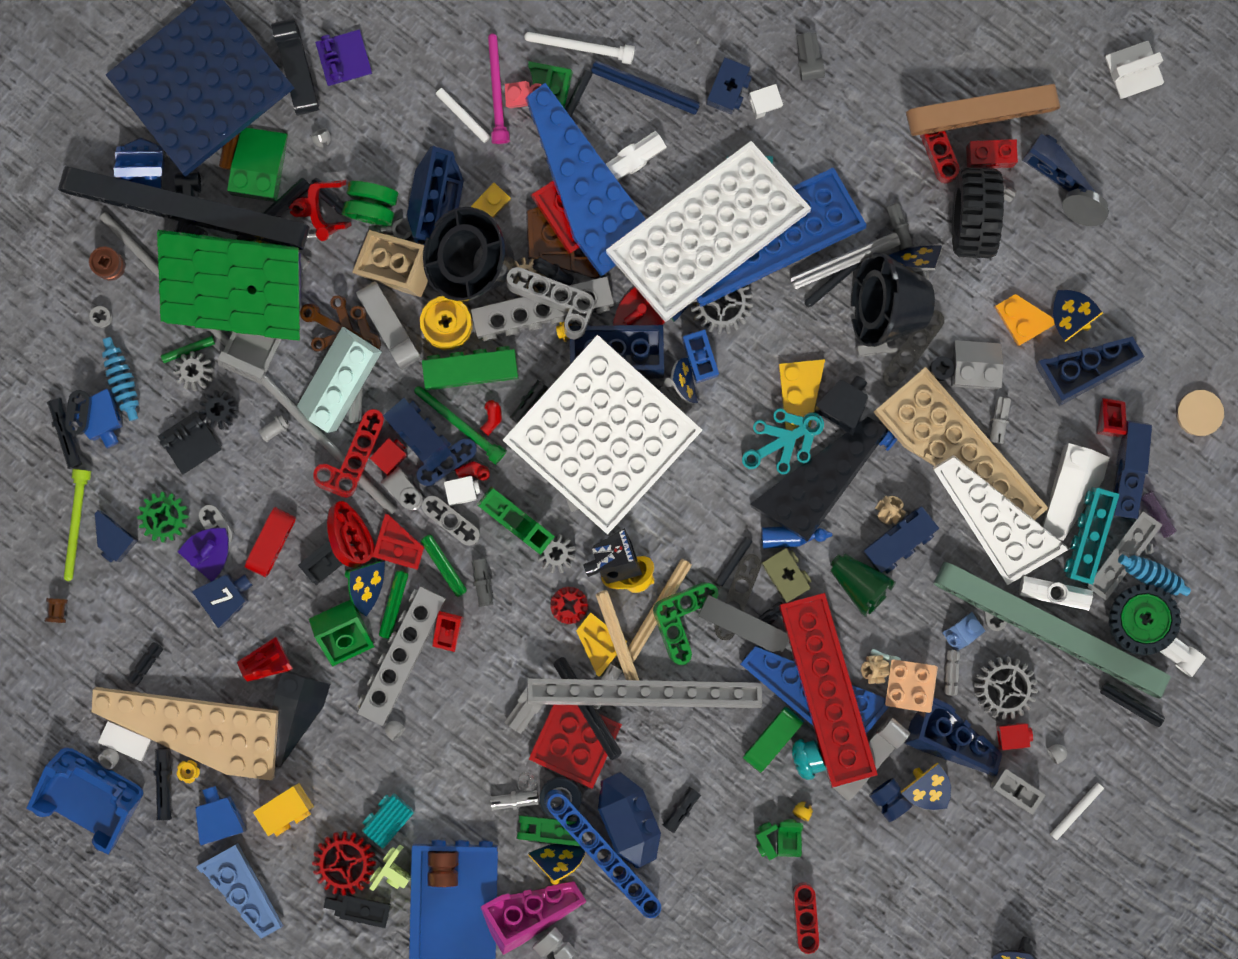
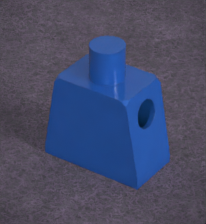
[76,389,123,448]
[196,786,247,846]

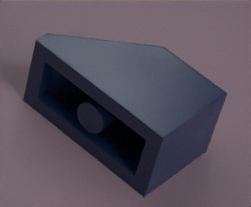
[95,510,138,563]

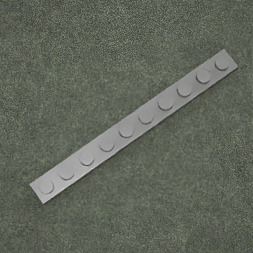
[527,678,762,708]

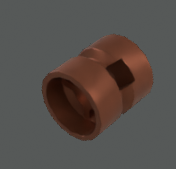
[89,246,126,281]
[428,851,459,887]

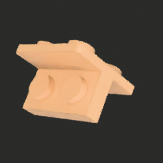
[885,659,938,713]

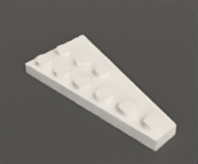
[933,455,1069,585]

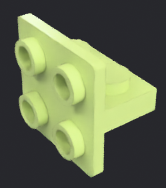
[369,845,411,891]

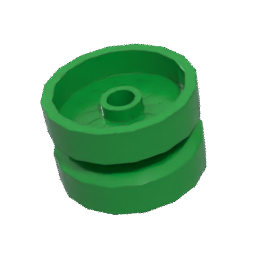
[342,181,399,226]

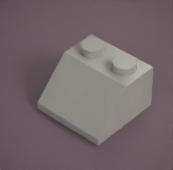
[951,340,1003,390]

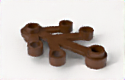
[300,295,381,351]

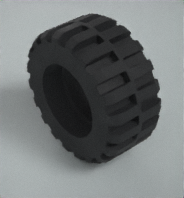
[952,167,1004,258]

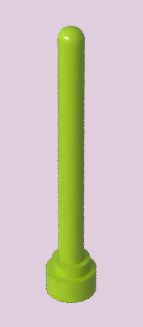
[64,469,91,581]

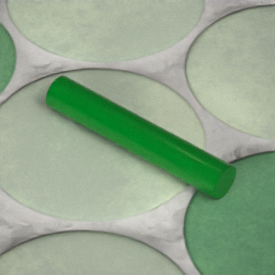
[161,336,215,364]

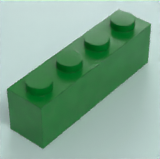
[422,346,519,390]

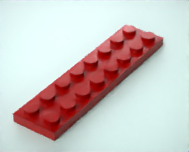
[779,593,878,788]

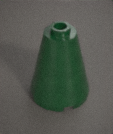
[830,554,896,617]

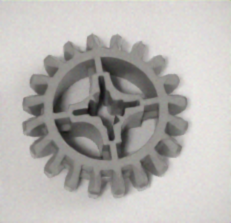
[691,285,753,335]
[974,656,1038,720]

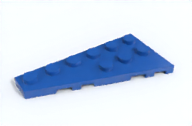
[740,646,889,734]

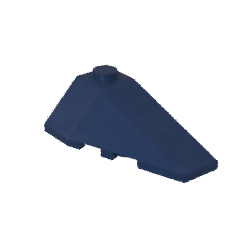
[1022,133,1096,193]
[904,698,1002,776]

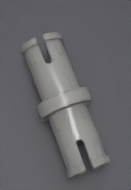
[490,790,539,811]

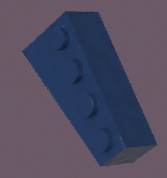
[1036,336,1145,406]

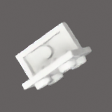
[1105,41,1164,99]

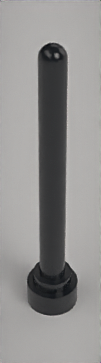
[805,226,891,307]

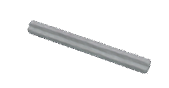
[790,233,900,289]

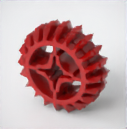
[312,831,377,896]

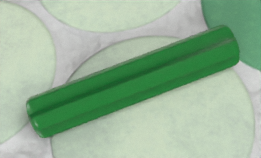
[421,534,467,597]
[379,570,408,639]

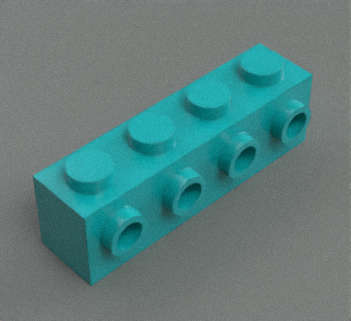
[1064,487,1119,585]

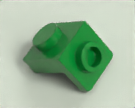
[777,819,803,857]
[754,821,778,861]

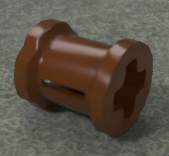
[44,598,68,623]

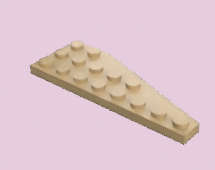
[874,367,1048,520]
[92,687,279,781]

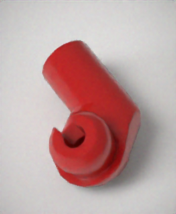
[480,400,502,436]
[455,461,490,481]

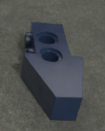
[1113,420,1152,519]

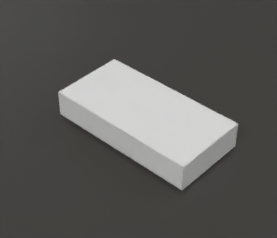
[98,721,152,761]

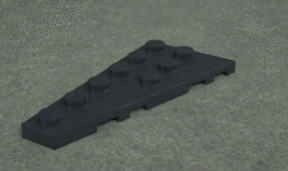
[750,417,888,542]

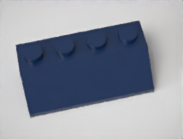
[570,325,664,379]

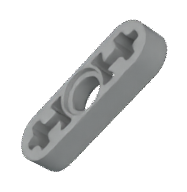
[422,496,480,546]

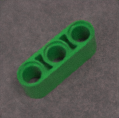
[742,706,804,773]

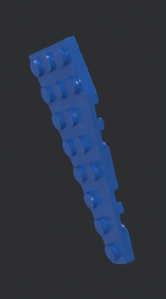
[525,83,646,276]
[696,167,867,307]

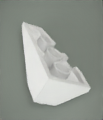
[1042,443,1110,541]

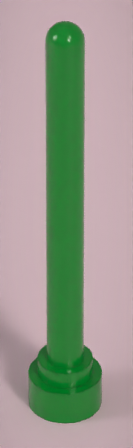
[414,386,507,465]

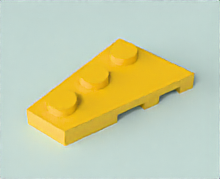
[779,359,825,431]

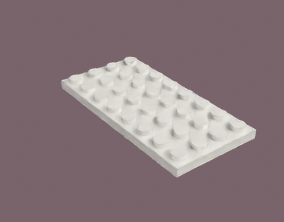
[606,141,811,322]

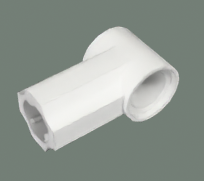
[1160,638,1206,677]

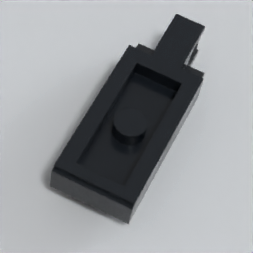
[323,894,391,928]

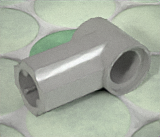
[504,687,543,734]

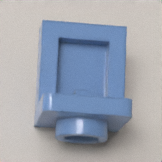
[943,612,985,650]

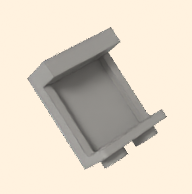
[218,332,282,384]

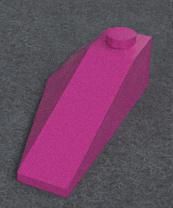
[481,881,586,955]

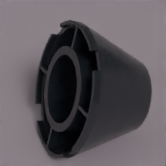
[423,207,515,301]
[851,252,935,347]

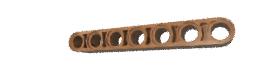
[906,84,1061,136]

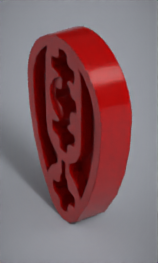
[327,501,374,568]

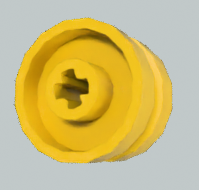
[420,296,473,350]

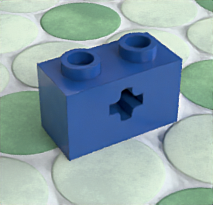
[682,330,719,384]

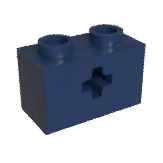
[706,57,752,115]

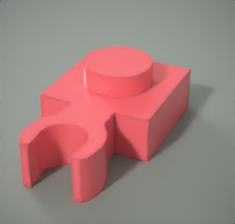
[505,81,541,108]

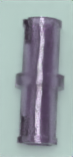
[1141,491,1177,538]

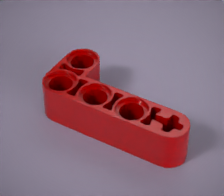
[313,409,384,498]

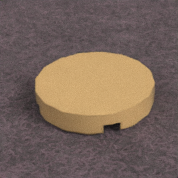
[1176,390,1224,436]

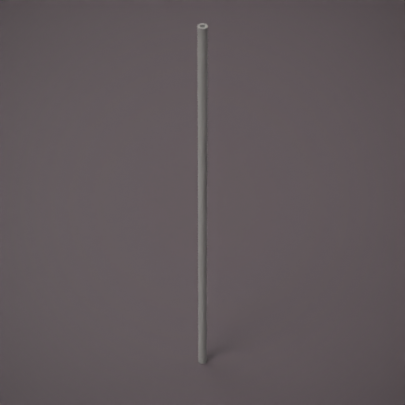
[100,212,397,515]

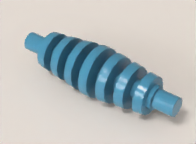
[102,337,139,421]
[1118,554,1191,596]

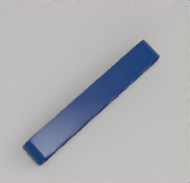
[544,789,661,918]

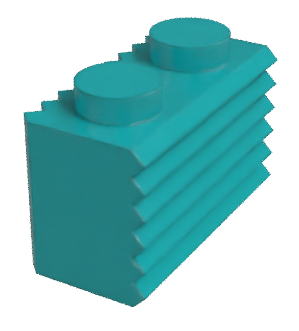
[362,793,415,849]

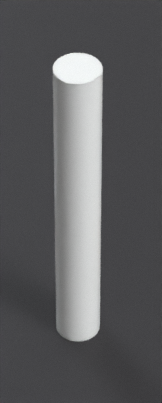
[436,88,491,143]
[1050,782,1104,840]

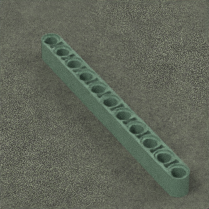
[933,562,1171,699]

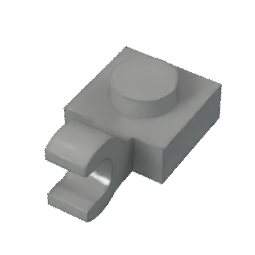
[855,342,898,358]

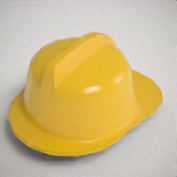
[601,556,654,593]

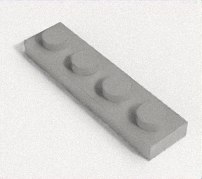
[1087,511,1162,600]

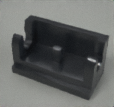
[298,540,343,586]

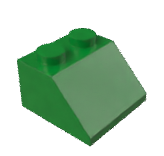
[309,599,375,667]

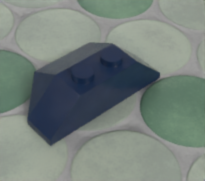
[406,146,464,241]
[598,772,661,868]

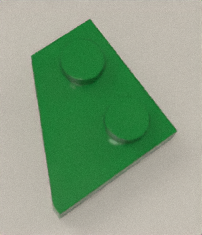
[528,61,573,108]

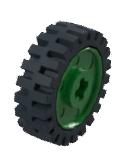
[1108,584,1181,655]

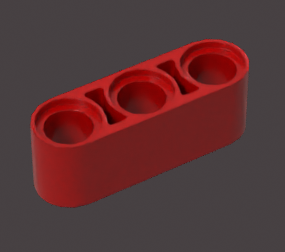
[920,131,960,184]
[245,507,296,578]
[793,882,819,954]

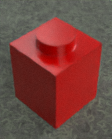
[369,438,408,475]
[996,723,1033,750]

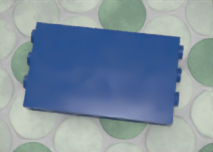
[409,840,498,959]

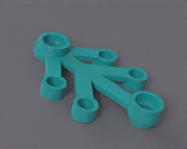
[742,408,824,474]

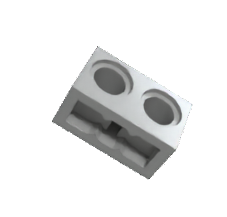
[989,767,1045,815]

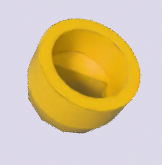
[792,801,813,822]

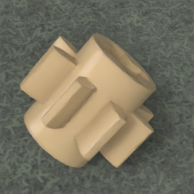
[875,496,906,525]
[861,655,890,684]

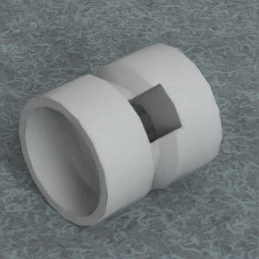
[532,927,577,959]

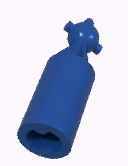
[761,526,832,548]

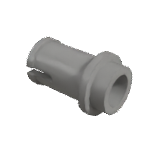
[258,415,290,442]

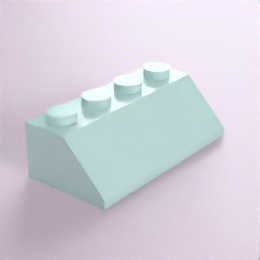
[297,327,382,433]

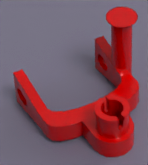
[289,180,352,241]

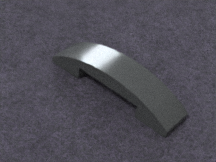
[698,595,789,656]

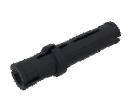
[47,398,82,469]
[153,748,172,820]

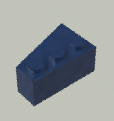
[862,506,940,574]

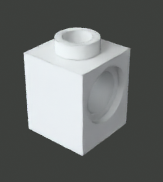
[444,476,481,506]

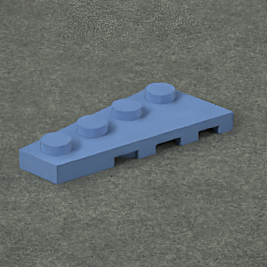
[196,843,283,939]

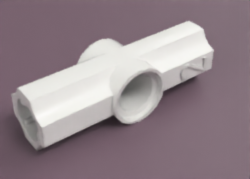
[606,131,667,181]
[1019,576,1093,610]

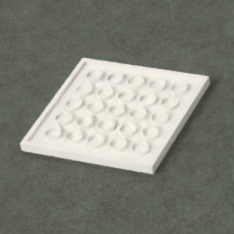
[503,335,702,534]

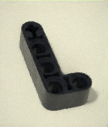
[271,18,319,116]

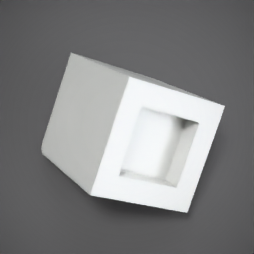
[748,84,783,119]

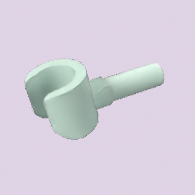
[870,649,901,667]

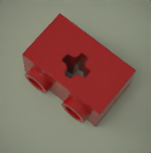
[966,139,1018,168]

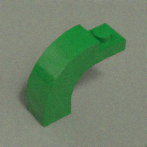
[477,487,555,555]

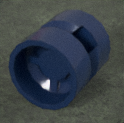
[869,778,913,822]

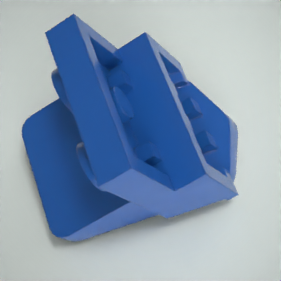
[114,138,165,189]

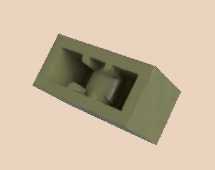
[761,548,811,603]

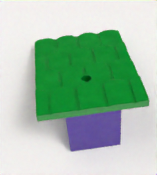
[157,230,301,341]

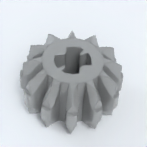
[173,351,214,391]
[537,534,576,574]

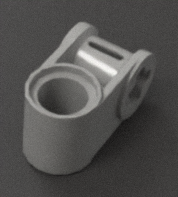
[381,466,423,510]

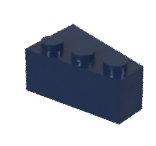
[383,398,452,472]

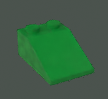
[227,127,288,202]

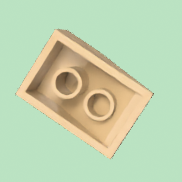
[352,230,428,297]

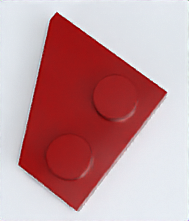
[372,514,424,570]
[237,637,293,682]

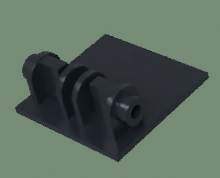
[158,411,222,475]

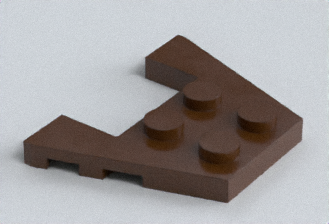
[526,207,599,279]

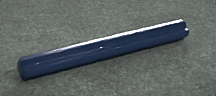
[591,61,700,115]

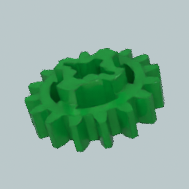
[137,492,190,543]

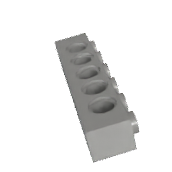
[471,277,614,342]
[356,586,447,726]

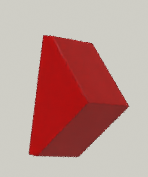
[1096,398,1127,437]
[432,611,464,652]

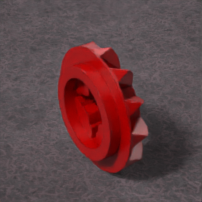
[550,587,588,624]

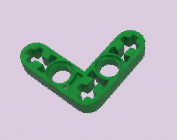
[653,582,718,665]

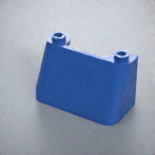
[26,748,144,855]

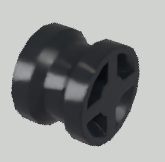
[929,356,955,381]

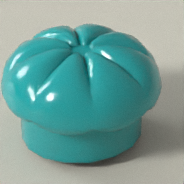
[792,739,826,780]

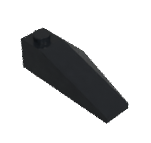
[271,671,331,768]

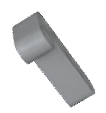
[507,267,594,340]
[356,281,421,370]
[833,716,910,801]

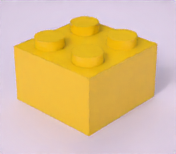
[253,783,314,837]

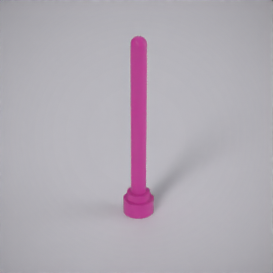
[488,33,510,144]

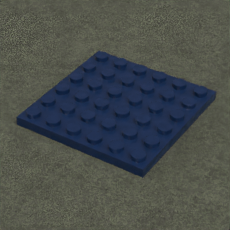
[105,0,294,177]

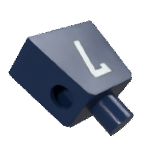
[192,574,253,628]

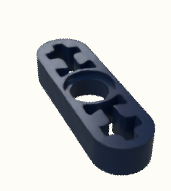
[417,439,477,486]

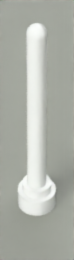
[524,32,635,64]

